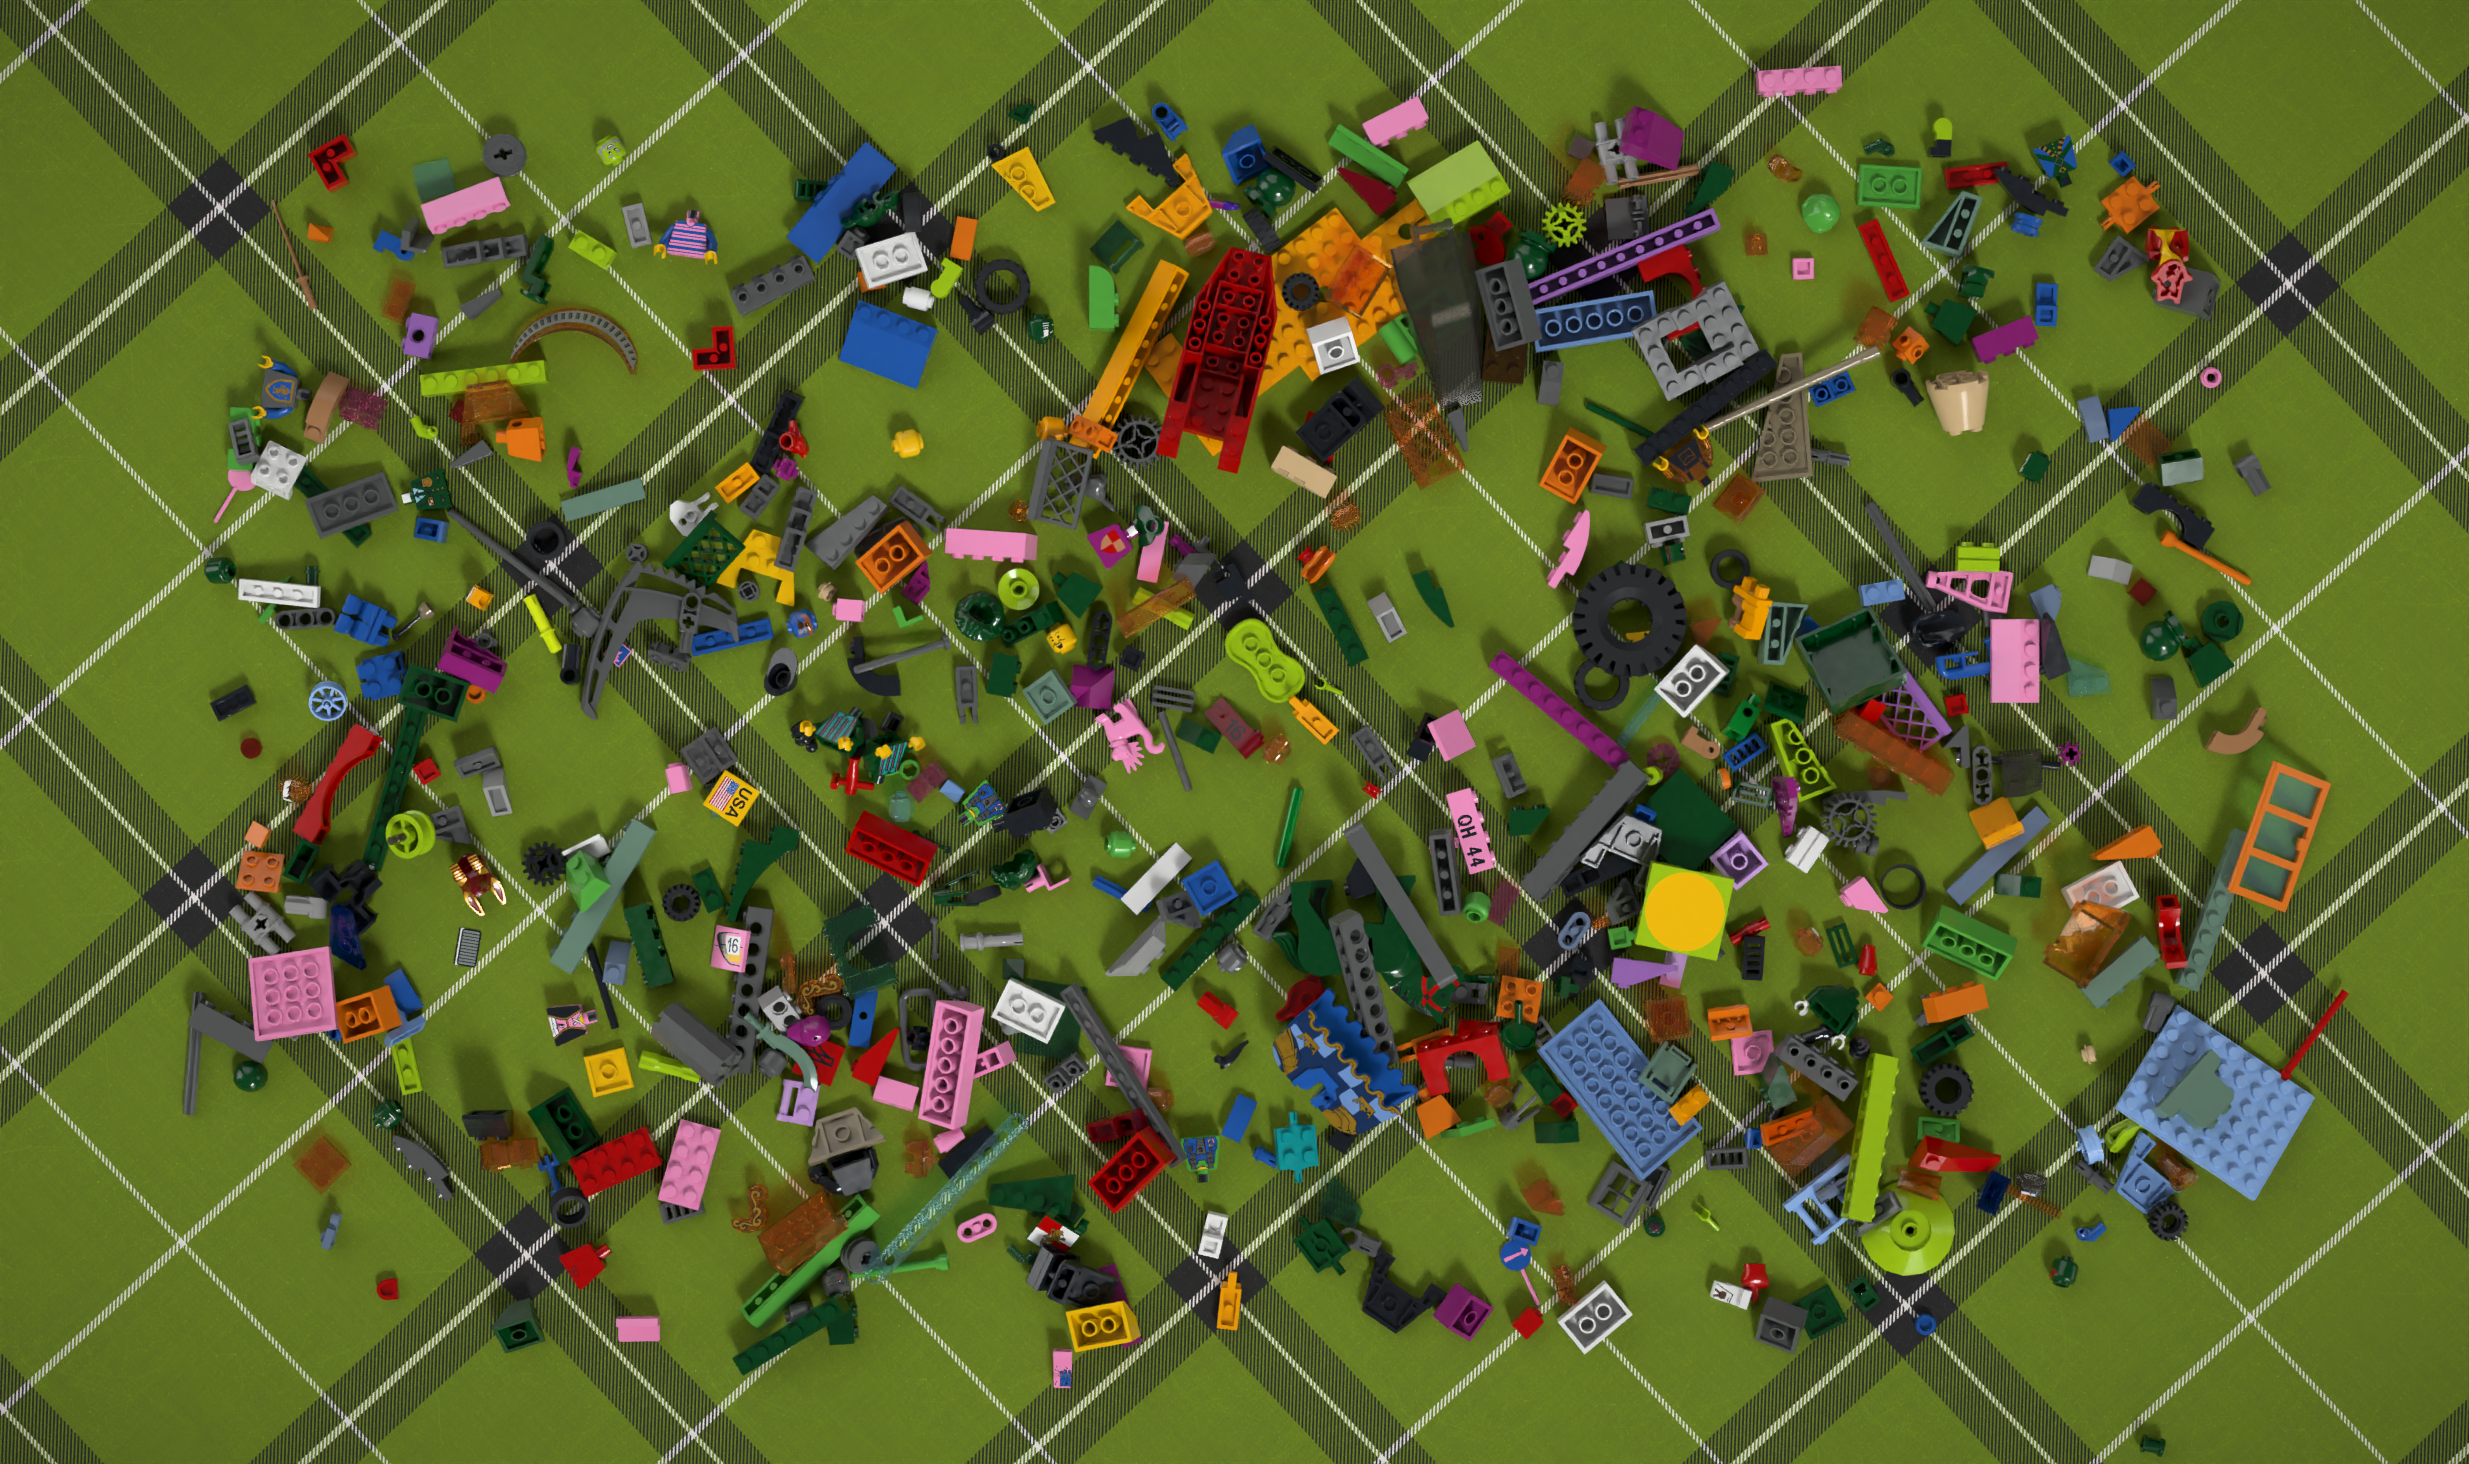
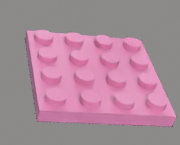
[248,946,338,1042]

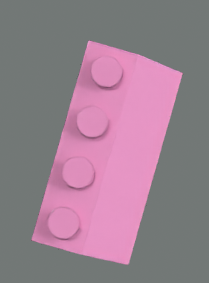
[1990,619,2039,703]

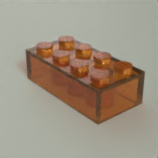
[757,1188,849,1276]

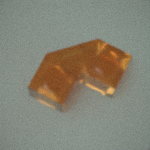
[479,1137,540,1173]

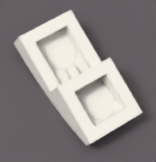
[1198,1210,1228,1259]

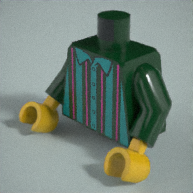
[800,707,865,757]
[863,733,926,784]

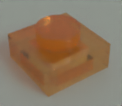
[1866,764,1893,790]

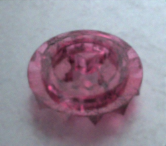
[1647,743,1680,777]

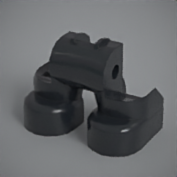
[306,859,383,935]

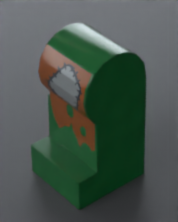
[1660,542,1686,566]

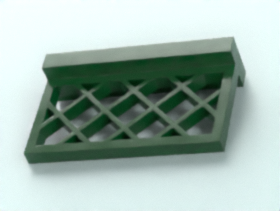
[662,510,746,590]

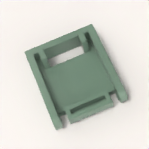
[1637,1039,1698,1104]

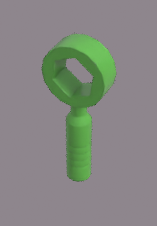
[869,760,920,780]

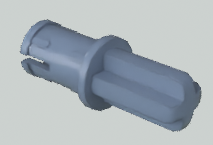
[1815,1174,1848,1205]

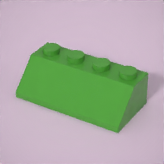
[1921,904,2018,981]

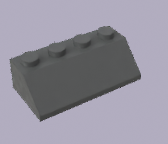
[1475,258,1542,352]

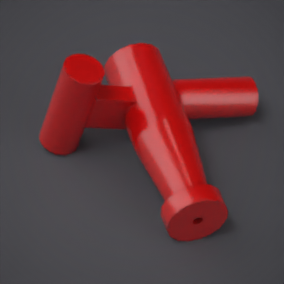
[830,754,875,795]

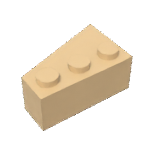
[1271,445,1337,499]

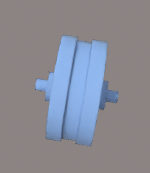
[309,681,348,721]
[2076,1125,2105,1165]

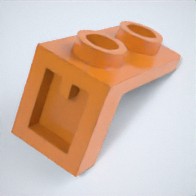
[1068,415,1118,453]

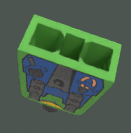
[957,779,1007,827]
[1180,1134,1220,1183]

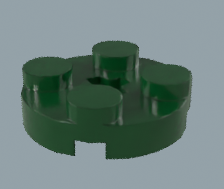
[2201,601,2244,642]

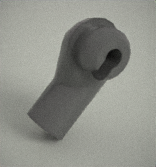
[938,979,970,1000]

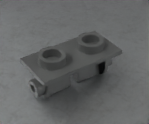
[648,641,692,672]

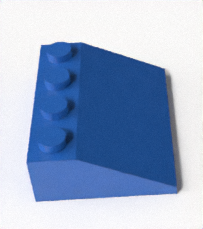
[839,300,939,389]

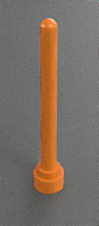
[2160,529,2251,585]

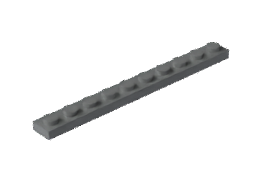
[1059,982,1188,1169]

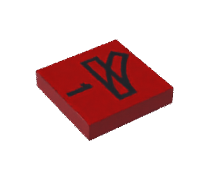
[792,1037,846,1086]

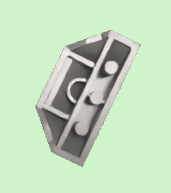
[1105,916,1166,976]

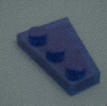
[329,903,367,971]

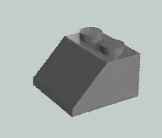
[1755,1296,1808,1355]

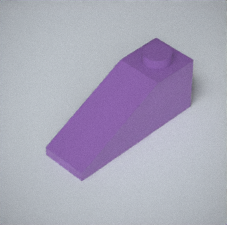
[1611,957,1679,989]

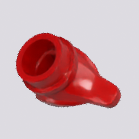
[779,420,809,459]

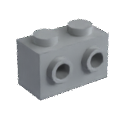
[1643,515,1690,548]

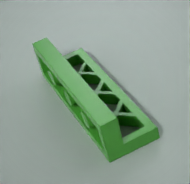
[1327,124,1409,189]

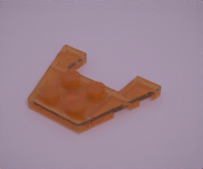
[460,379,534,446]

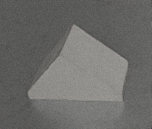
[2087,555,2133,585]

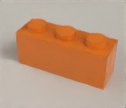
[1922,981,1989,1023]

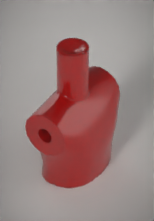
[1741,1264,1769,1302]

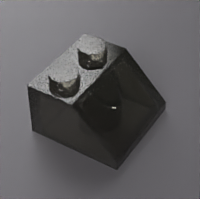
[1999,748,2043,798]

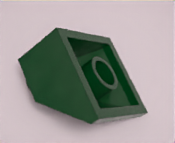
[492,1298,545,1353]

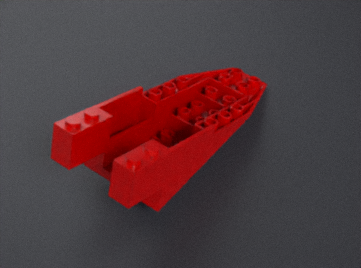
[1156,246,1278,474]

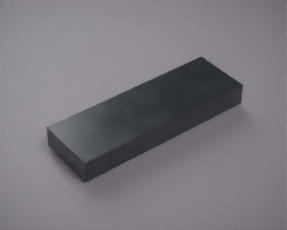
[937,1125,999,1179]

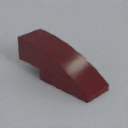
[1085,1108,1149,1143]

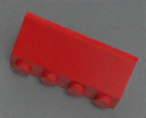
[845,810,939,888]

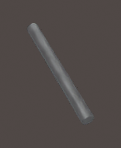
[1157,711,1193,791]

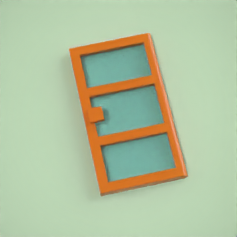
[2227,761,2331,912]

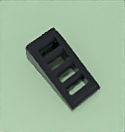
[1741,935,1765,981]

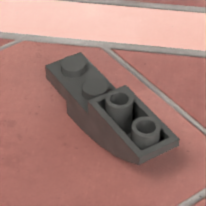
[392,1134,456,1201]

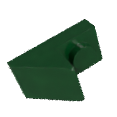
[1845,1274,1881,1313]

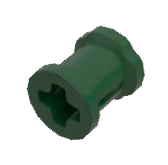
[2140,1434,2166,1457]

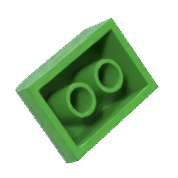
[1089,266,1119,332]

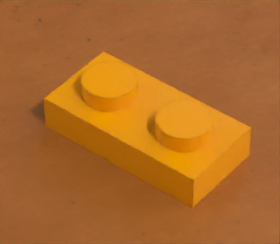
[715,462,761,504]
[1668,1084,1711,1126]

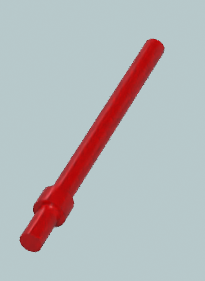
[2279,989,2349,1081]

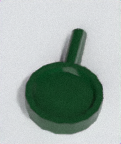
[1501,1000,1537,1052]

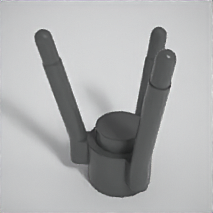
[1499,1083,1541,1131]

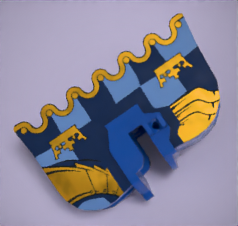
[1273,988,1419,1134]

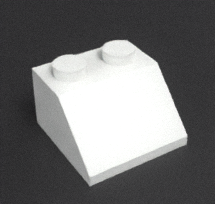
[1306,316,1360,374]

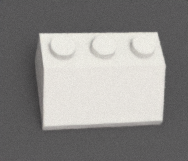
[1654,644,1730,718]

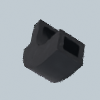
[847,636,902,697]

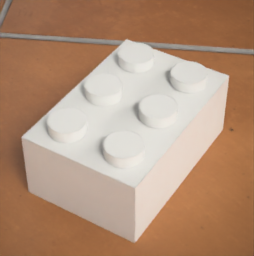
[1557,1280,1633,1354]

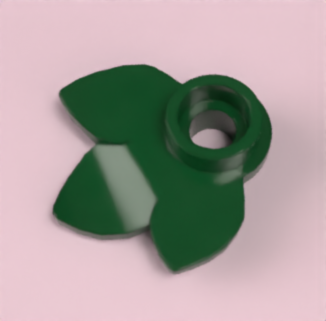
[1129,505,1165,546]

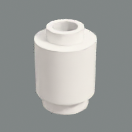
[902,287,934,311]

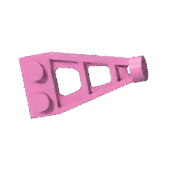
[1925,570,2013,614]

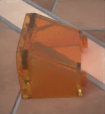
[2042,899,2132,989]

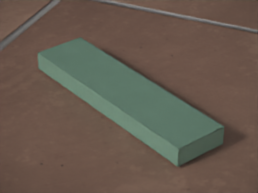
[561,478,647,522]

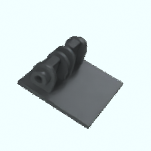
[1605,195,1649,241]

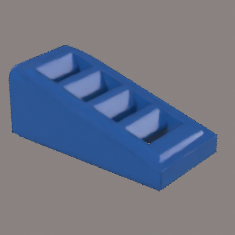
[1722,730,1768,772]

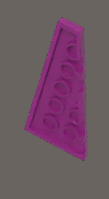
[1771,775,1800,838]

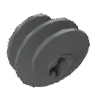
[840,1237,879,1274]

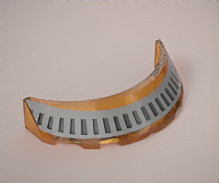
[509,308,639,376]

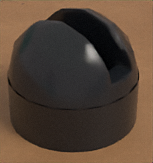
[987,144,1005,160]

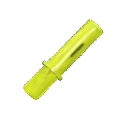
[523,594,562,653]

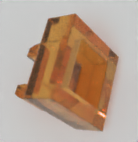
[1745,234,1768,256]

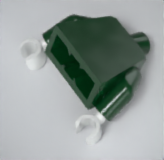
[1795,984,1860,1050]

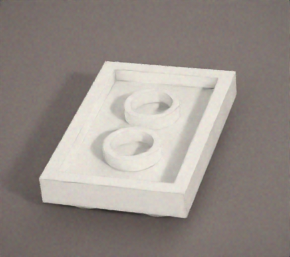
[855,232,928,289]

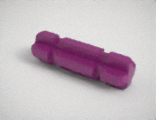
[1170,534,1198,557]

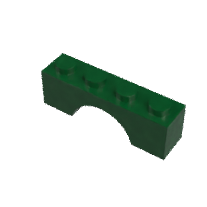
[1313,584,1369,668]

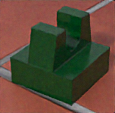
[1554,975,1579,998]

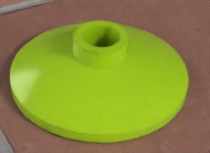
[998,569,1040,610]

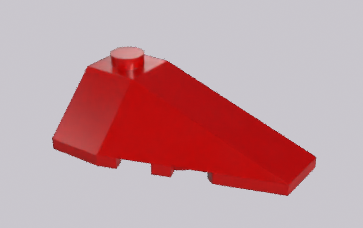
[1908,1135,2001,1172]

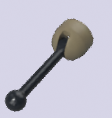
[392,601,436,641]

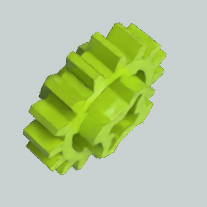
[1541,203,1586,248]

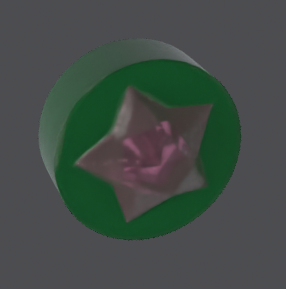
[1644,1216,1665,1237]

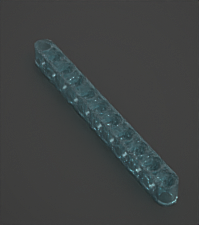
[865,1113,1028,1285]

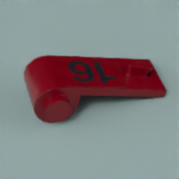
[1204,697,1264,760]

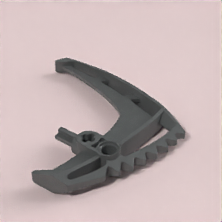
[581,561,740,720]

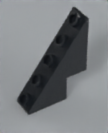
[1093,116,1179,188]

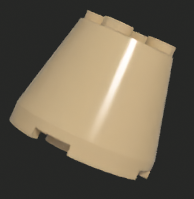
[1926,370,1989,436]

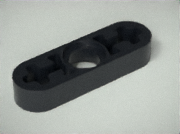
[1087,610,1112,671]

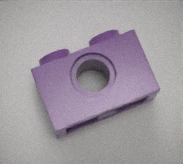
[401,313,440,360]

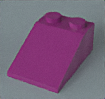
[1618,106,1684,171]

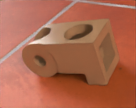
[1679,725,1720,759]

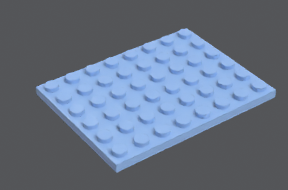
[2114,1005,2315,1201]

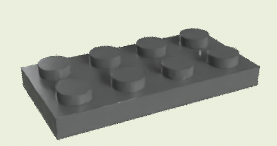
[304,472,399,540]

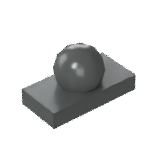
[1069,774,1107,820]

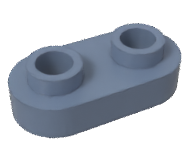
[1558,912,1591,950]

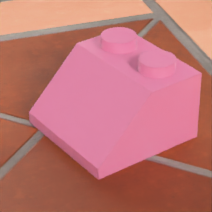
[1839,876,1888,913]

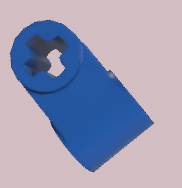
[1152,103,1189,142]

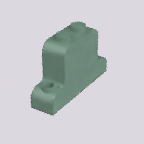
[2152,1049,2234,1130]

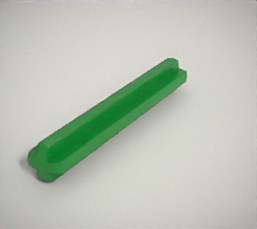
[1275,787,1304,868]

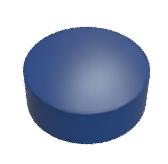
[1914,1314,1936,1335]

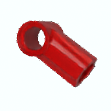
[1196,990,1240,1030]

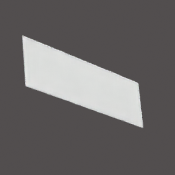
[1121,843,1192,915]

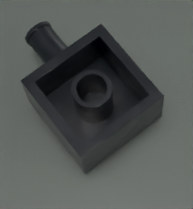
[991,786,1058,838]

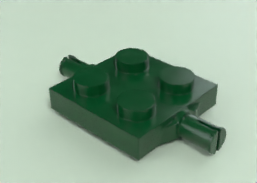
[1293,1215,1351,1276]

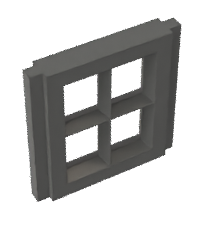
[1588,1161,1654,1229]

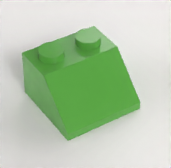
[566,850,611,913]

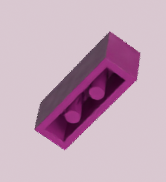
[1969,315,2039,365]

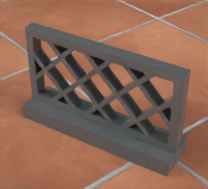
[1026,436,1094,530]

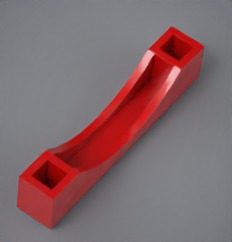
[292,723,384,846]

